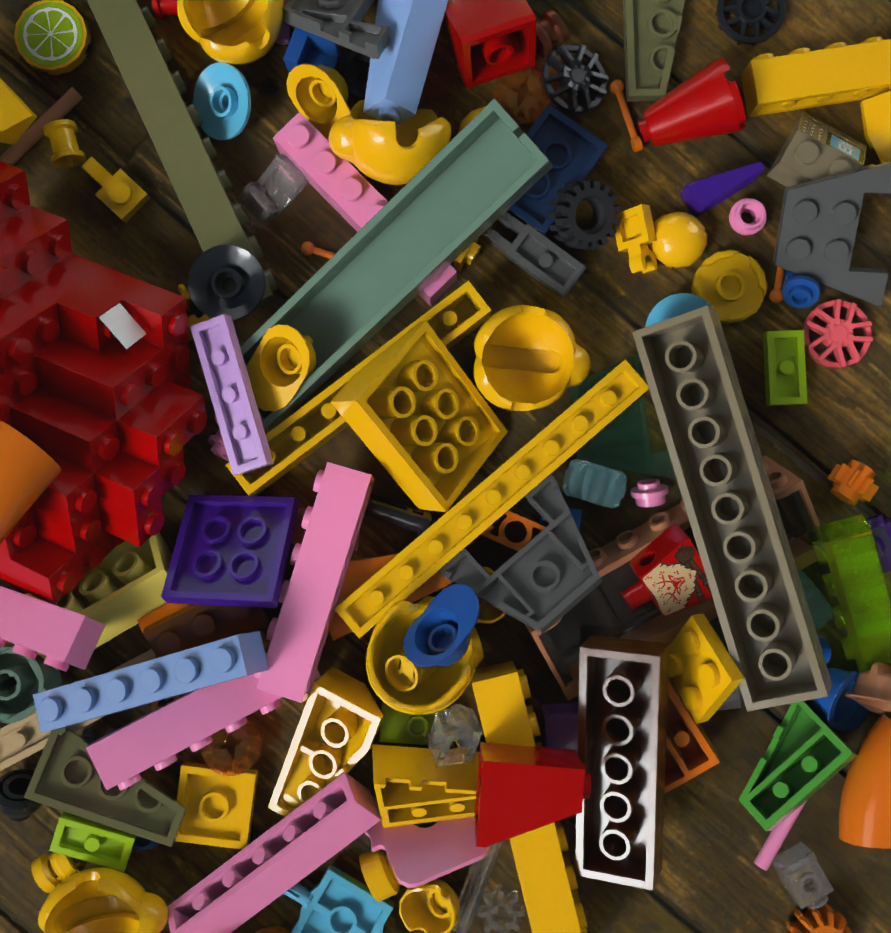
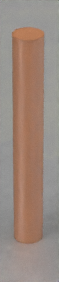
[0,87,83,166]

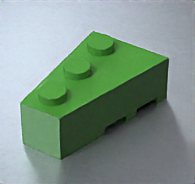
[739,701,857,831]

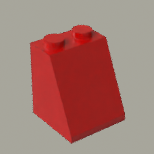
[441,0,537,89]
[474,742,591,848]

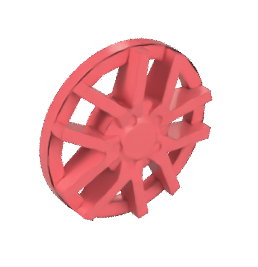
[802,299,873,369]

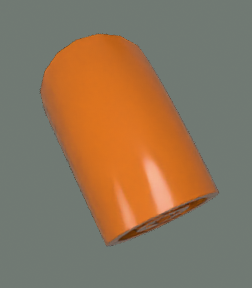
[0,421,62,544]
[839,714,891,849]

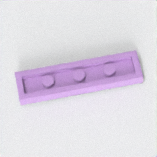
[190,314,274,475]

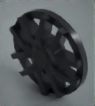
[715,0,786,46]
[542,44,609,114]

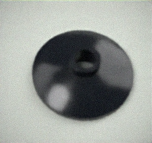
[188,245,265,321]

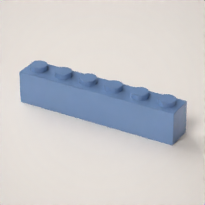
[33,631,269,733]

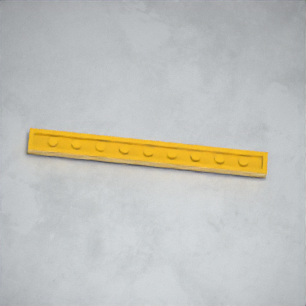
[334,359,649,639]

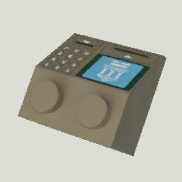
[766,111,867,187]

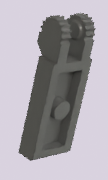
[483,212,586,299]

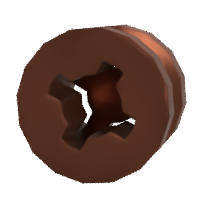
[536,9,569,59]

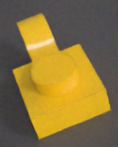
[81,156,151,223]
[613,204,657,274]

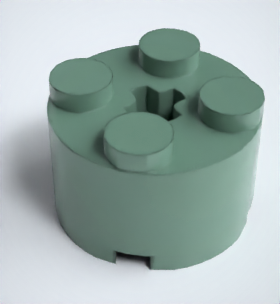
[0,643,62,724]

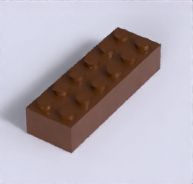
[575,635,669,890]

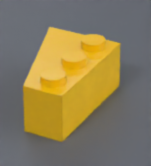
[372,744,479,828]

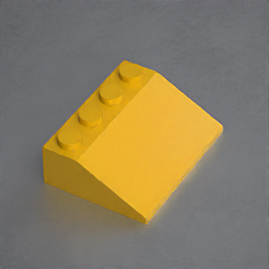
[331,320,508,512]

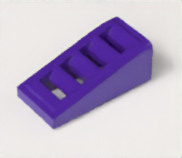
[680,162,765,217]

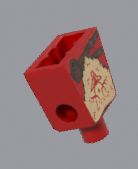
[620,523,712,616]

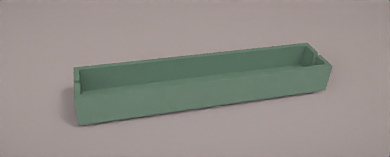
[240,99,553,431]

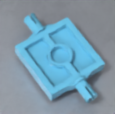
[283,864,394,933]

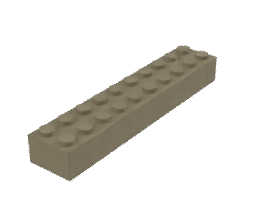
[632,305,833,712]

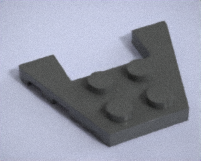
[283,0,390,59]
[773,161,891,305]
[438,474,602,634]

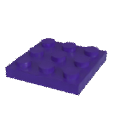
[161,495,299,608]

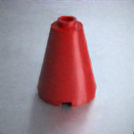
[637,57,746,147]

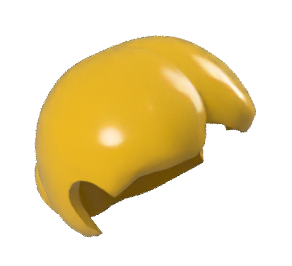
[177,0,284,65]
[328,100,451,185]
[474,305,591,411]
[38,867,168,933]

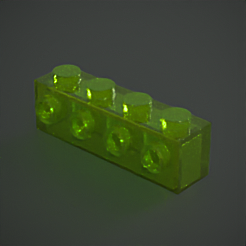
[812,514,891,673]

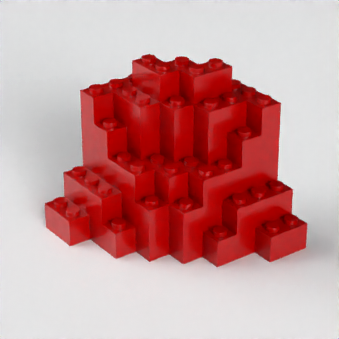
[0,161,207,605]

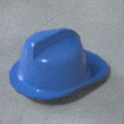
[404,584,480,667]
[810,668,871,732]

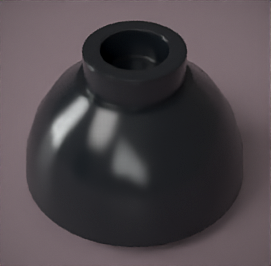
[0,769,43,822]

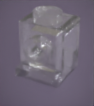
[424,704,483,767]
[772,841,834,910]

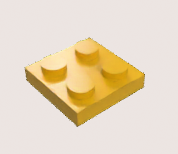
[668,613,744,724]
[175,762,258,849]

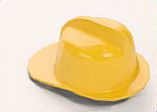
[286,64,350,141]
[246,324,317,412]

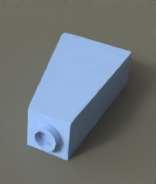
[363,0,448,126]

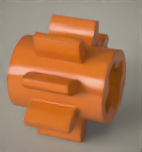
[827,460,879,506]

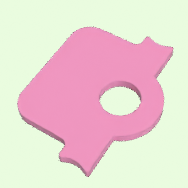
[365,817,491,888]

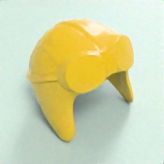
[366,596,484,715]

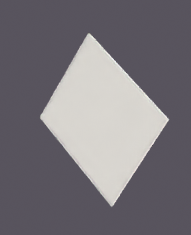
[99,303,147,349]

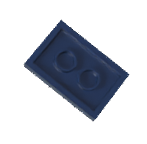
[506,103,608,236]

